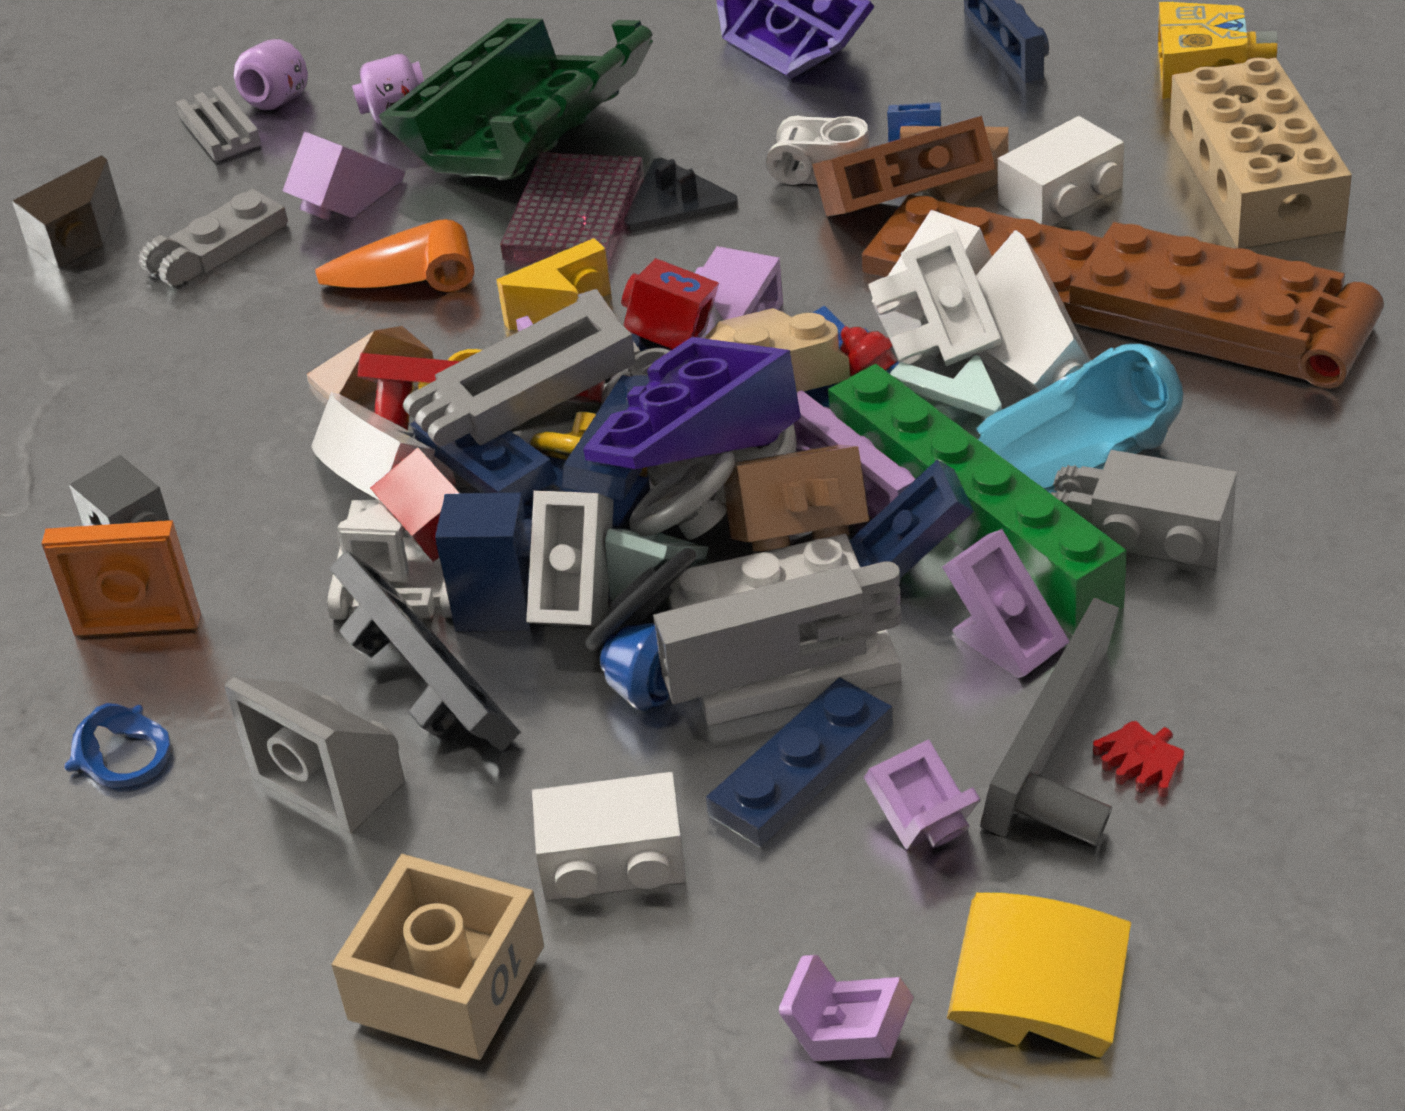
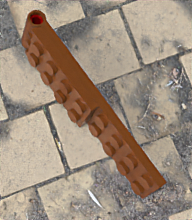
[861,194,1384,389]

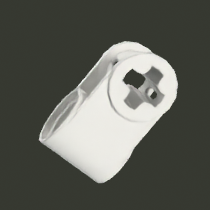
[766,115,870,185]

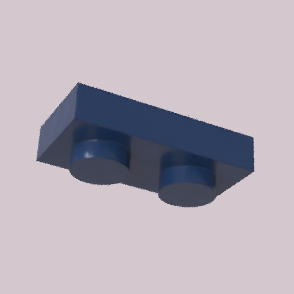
[849,459,974,578]

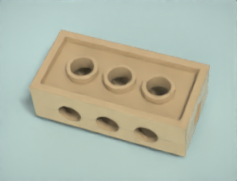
[1170,58,1352,248]

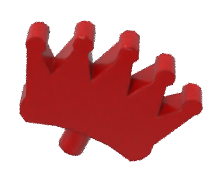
[1092,721,1184,797]

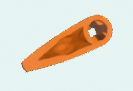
[315,219,475,292]

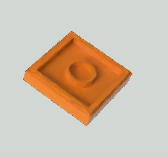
[41,520,201,636]

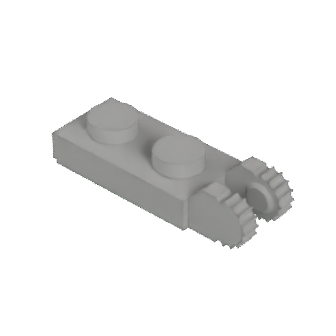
[138,188,288,287]

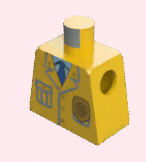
[1157,2,1277,99]

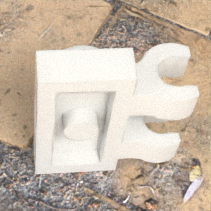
[868,230,1002,366]

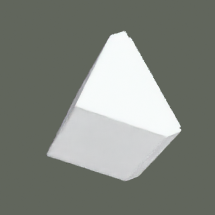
[337,503,410,583]

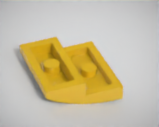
[947,892,1131,1058]

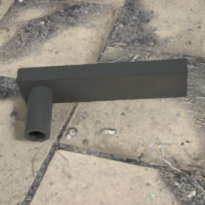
[980,598,1119,846]

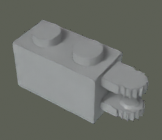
[1051,450,1237,569]

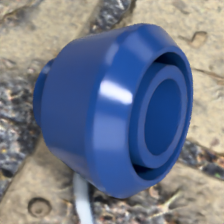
[600,623,670,711]

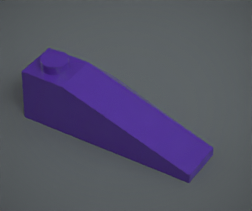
[583,337,801,469]

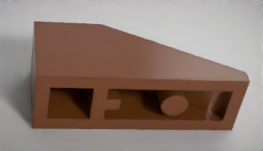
[812,116,996,217]

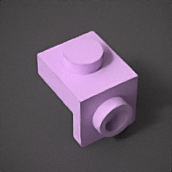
[864,739,981,850]
[779,955,914,1061]

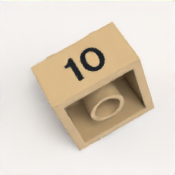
[331,854,544,1060]

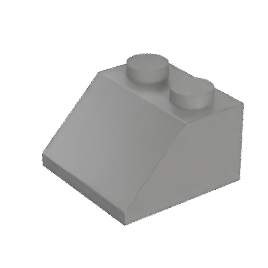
[224,677,405,834]

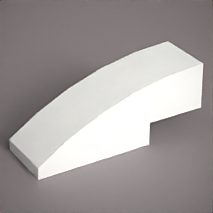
[311,392,435,500]

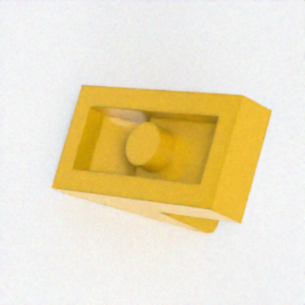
[496,238,611,330]

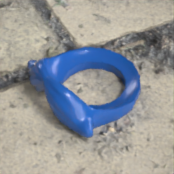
[64,703,171,789]

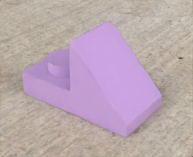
[942,529,1069,678]

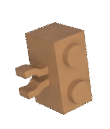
[723,445,869,551]

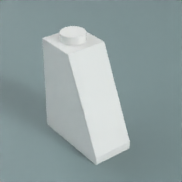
[976,230,1091,395]

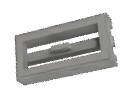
[175,86,261,161]

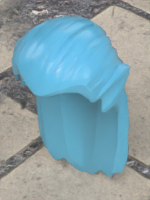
[976,344,1184,493]

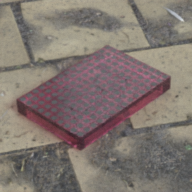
[500,152,644,265]

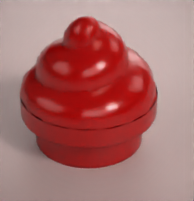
[840,326,899,377]

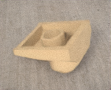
[704,308,850,392]

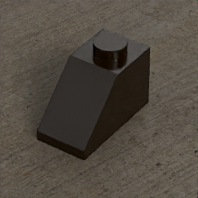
[12,155,119,268]

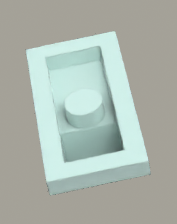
[890,354,1001,439]

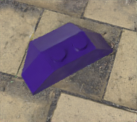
[717,0,875,80]

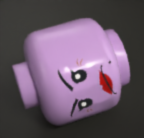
[234,39,308,110]
[352,54,424,126]

